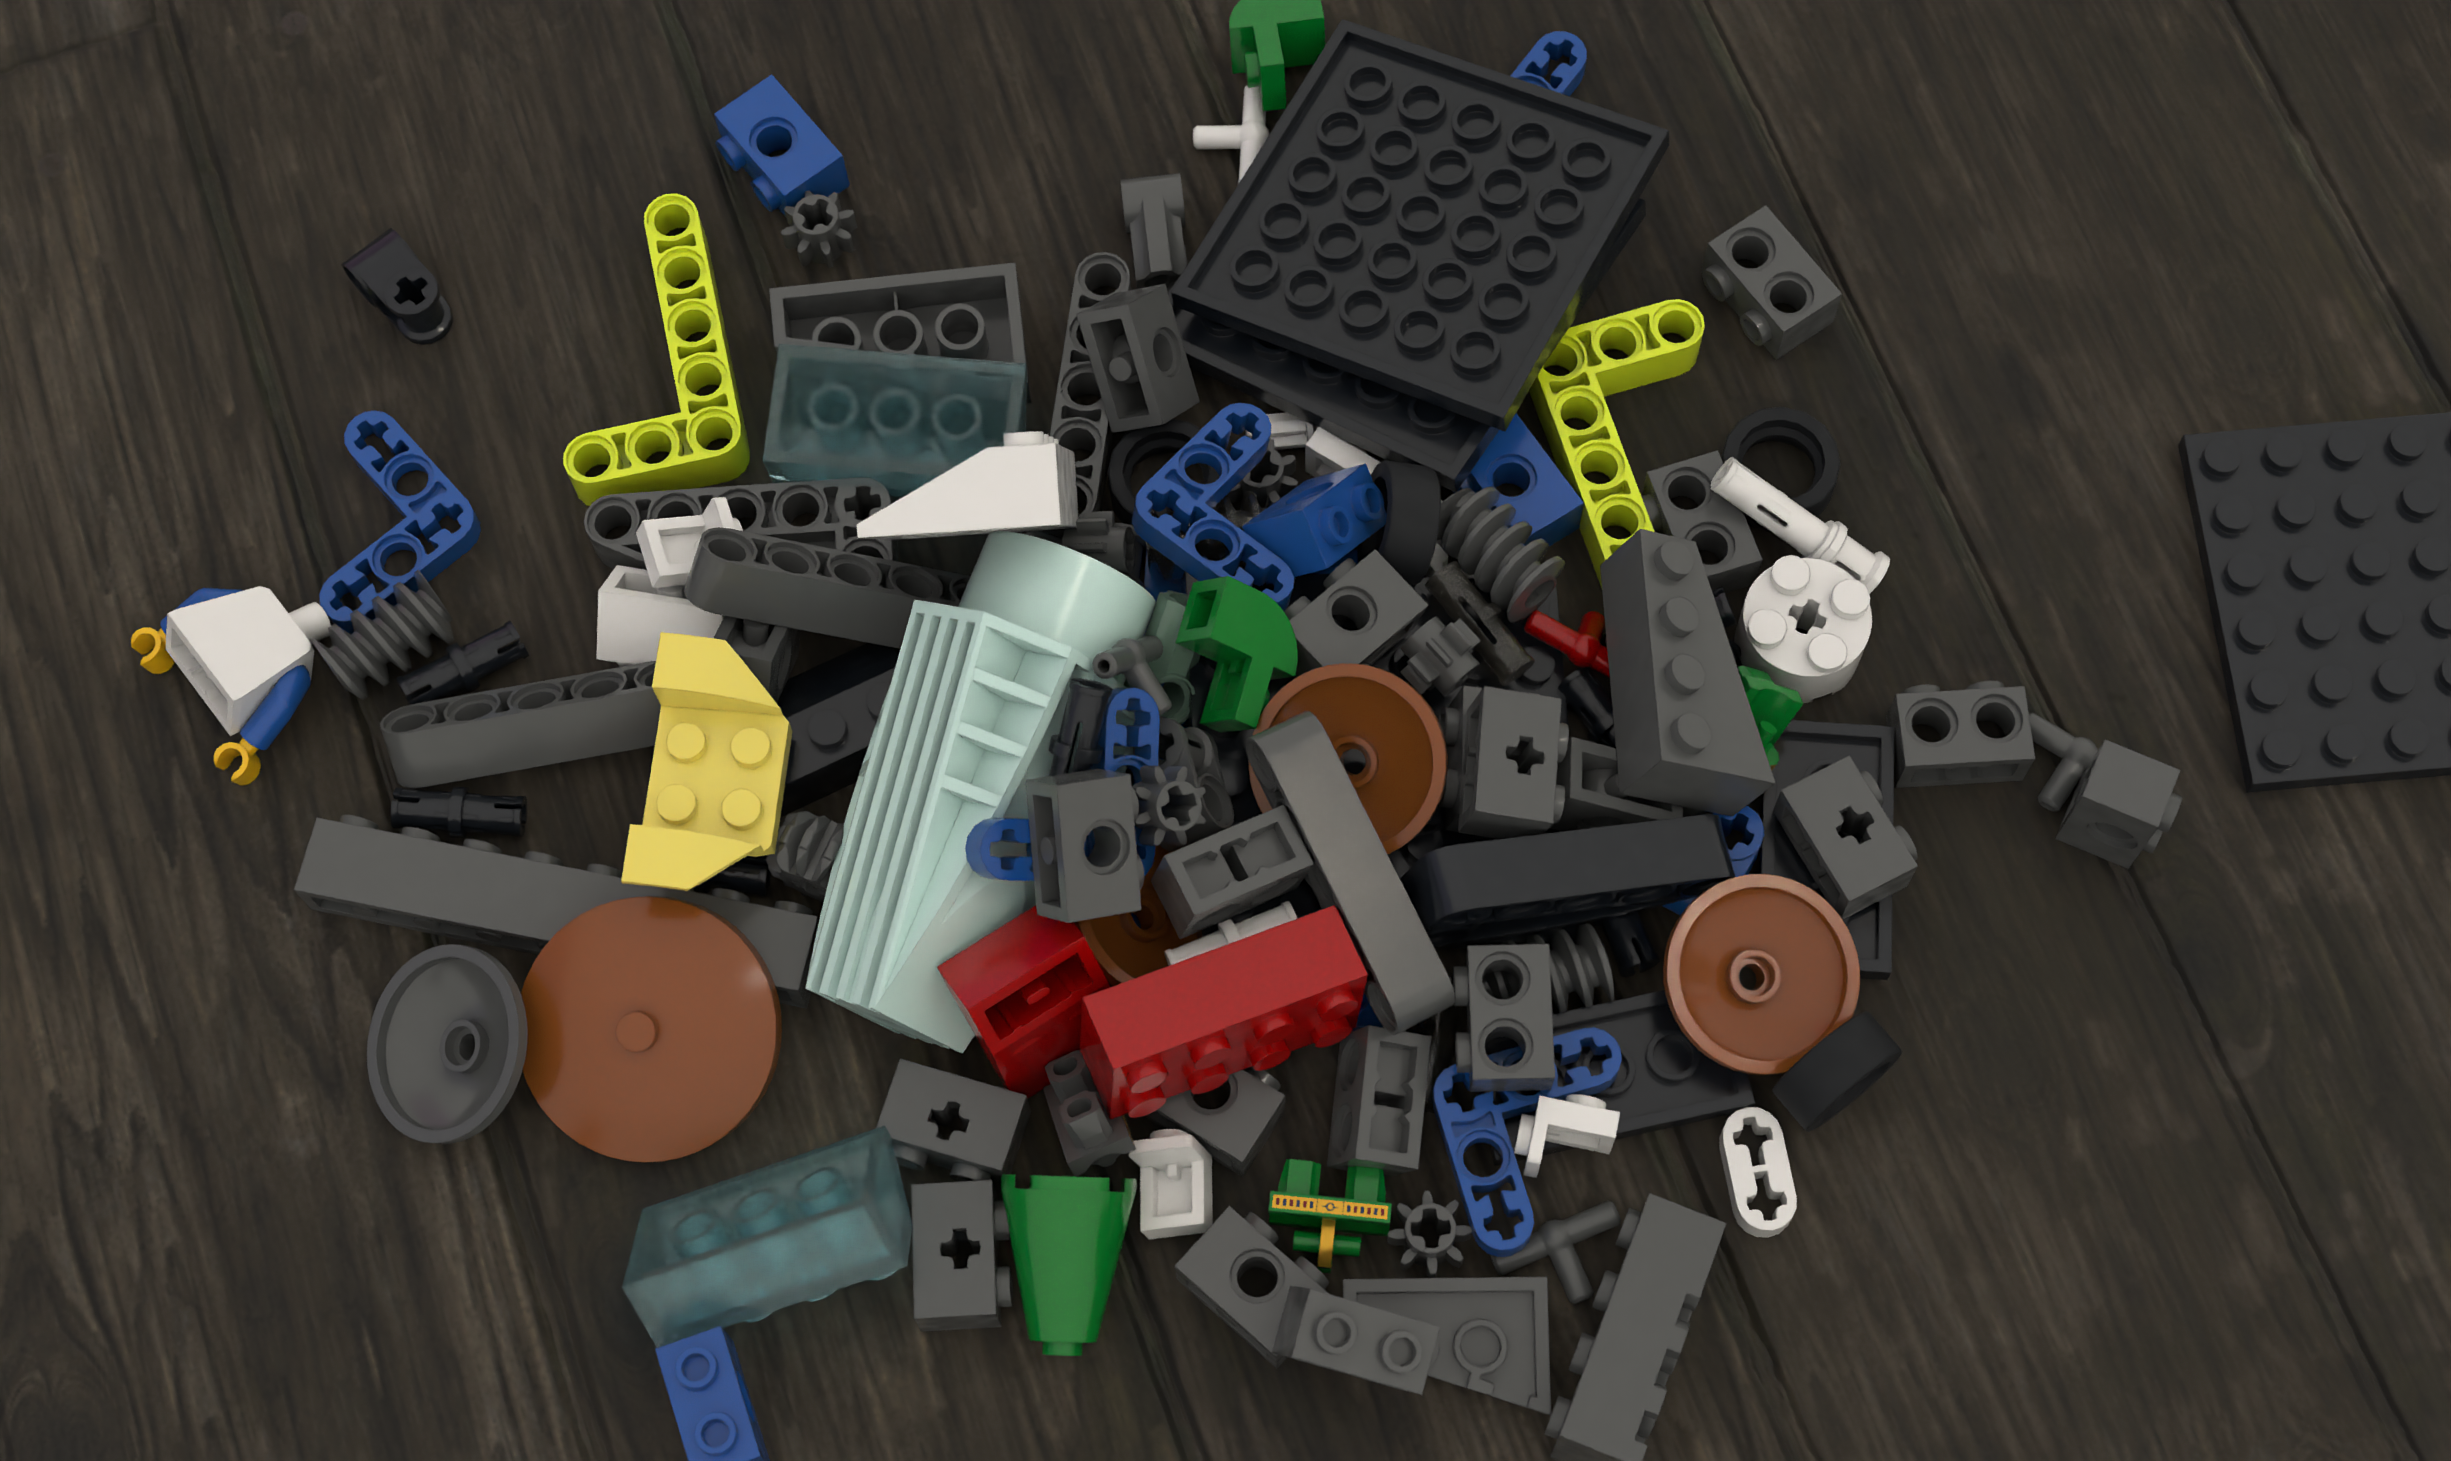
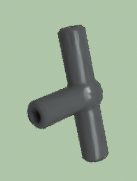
[1092,635,1172,716]
[2029,713,2098,812]
[1490,1200,1621,1304]

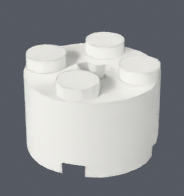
[1734,555,1872,703]

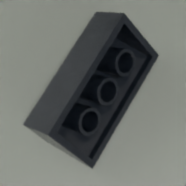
[777,643,898,818]

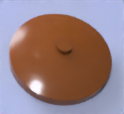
[521,896,782,1163]

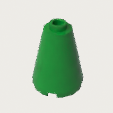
[1001,1174,1137,1356]

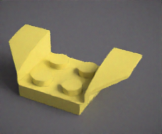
[621,632,793,891]

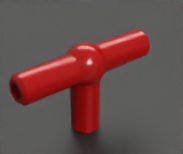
[1524,610,1610,678]

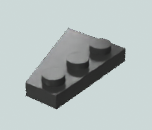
[1343,1277,1551,1415]

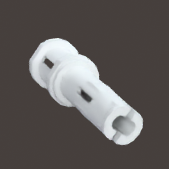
[1710,457,1890,594]

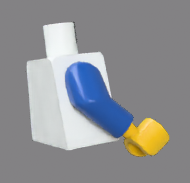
[131,586,331,786]

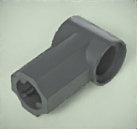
[1120,173,1187,292]

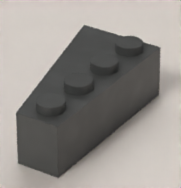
[769,262,1031,403]
[1600,529,1776,816]
[1544,1193,1726,1461]

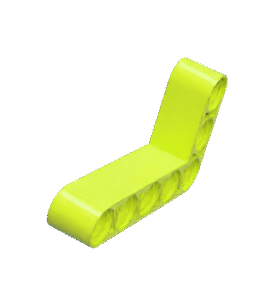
[563,193,750,506]
[1529,299,1705,588]

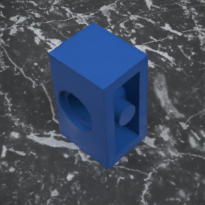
[714,74,850,217]
[1452,413,1584,546]
[1242,463,1387,584]
[655,1326,770,1461]

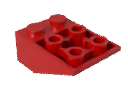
[937,905,1110,1098]

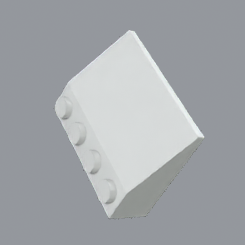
[857,431,1079,540]

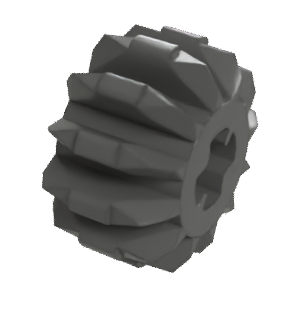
[765,811,844,904]

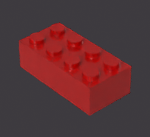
[1080,905,1368,1120]

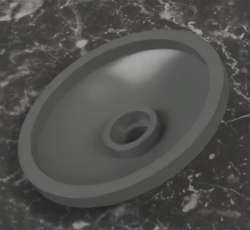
[367,944,528,1144]

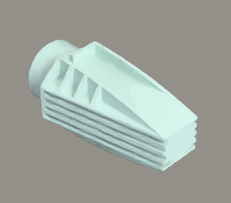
[805,531,1156,1053]

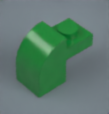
[1229,0,1325,111]
[1175,576,1298,733]

